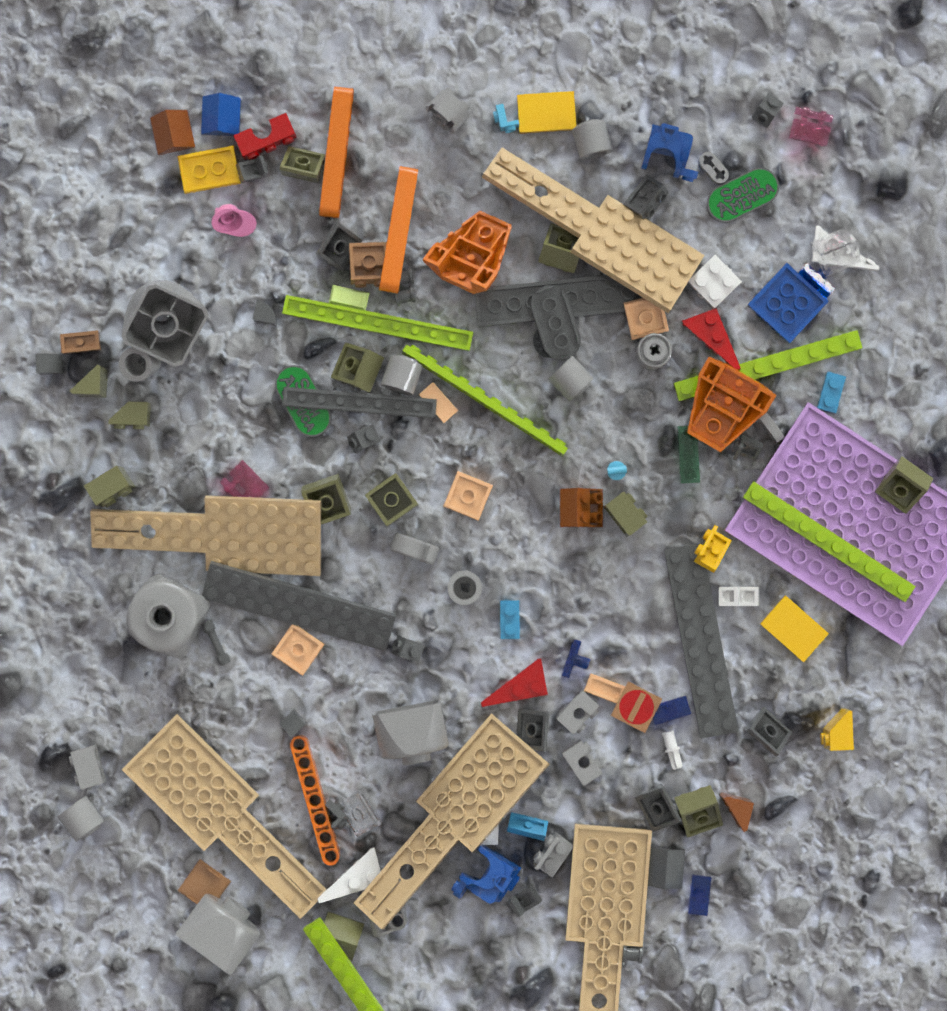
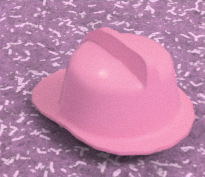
[211,204,257,237]

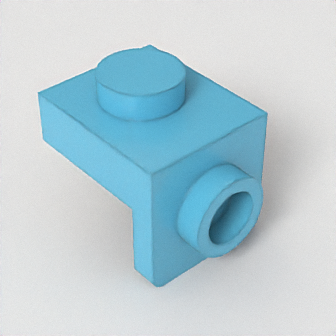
[493,104,519,133]

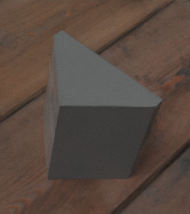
[316,221,363,272]
[744,707,793,757]
[517,709,549,751]
[635,784,682,832]
[648,846,685,889]

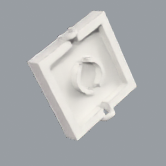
[688,255,742,309]

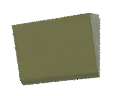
[279,146,325,184]
[70,365,107,398]
[324,911,365,961]

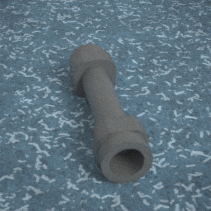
[201,620,231,666]

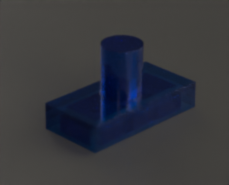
[798,264,835,298]
[561,639,590,678]
[653,695,692,725]
[687,874,712,916]

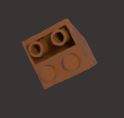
[560,488,603,527]

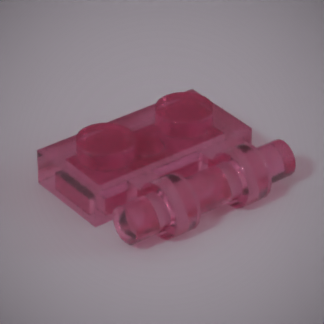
[789,107,833,147]
[219,460,270,498]

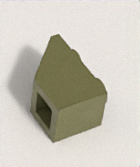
[108,401,151,430]

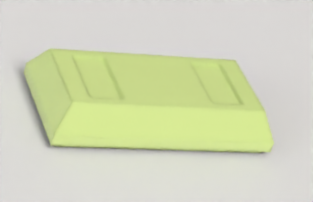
[329,285,370,311]

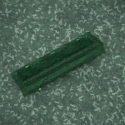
[677,426,700,484]

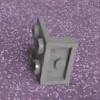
[533,832,573,878]

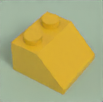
[820,708,854,751]

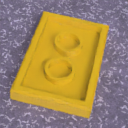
[517,91,576,134]
[177,146,241,194]
[760,595,829,662]

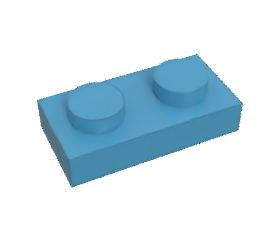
[817,372,846,414]
[500,600,520,639]
[507,812,548,841]

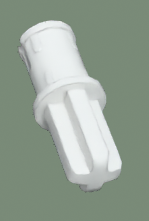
[662,730,683,770]

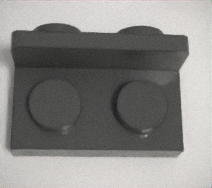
[624,174,668,220]

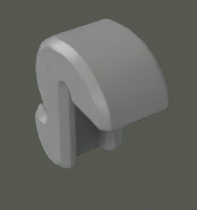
[390,533,439,565]

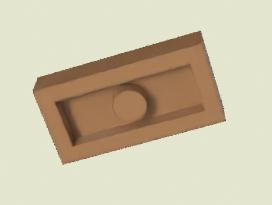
[60,330,101,354]

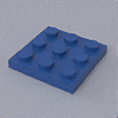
[747,263,829,344]

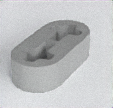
[698,152,729,185]
[758,412,785,443]

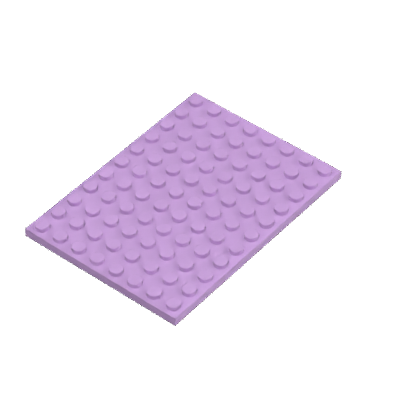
[724,402,947,646]

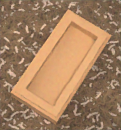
[419,382,458,423]
[584,673,625,704]

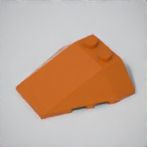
[423,211,512,294]
[687,357,776,452]

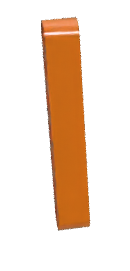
[319,86,354,218]
[379,166,418,294]
[290,735,340,866]

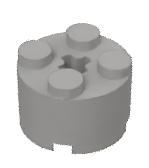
[426,87,470,134]

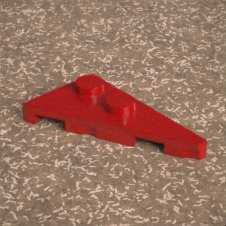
[682,308,741,371]
[481,658,548,707]

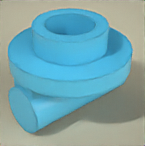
[607,461,627,480]

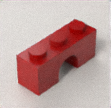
[234,113,297,160]

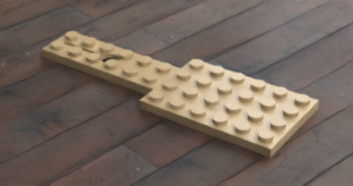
[482,148,705,313]
[90,496,321,576]
[354,713,550,929]
[122,714,326,919]
[565,823,652,1011]

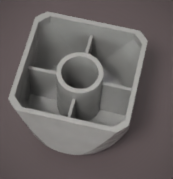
[122,280,209,367]
[126,574,211,658]
[372,700,449,765]
[176,894,260,975]

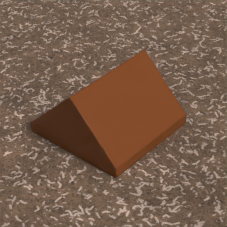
[150,110,196,155]
[719,792,754,832]

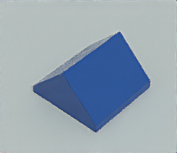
[201,93,241,136]

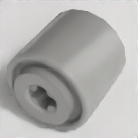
[572,119,613,161]
[635,333,672,371]
[119,347,161,382]
[381,354,423,396]
[548,356,593,401]
[447,571,482,605]
[58,796,104,842]

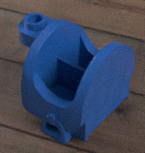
[641,123,699,182]
[451,844,521,904]

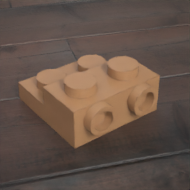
[349,242,387,288]

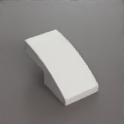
[719,587,759,606]

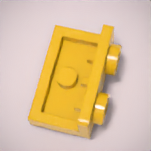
[694,525,732,573]

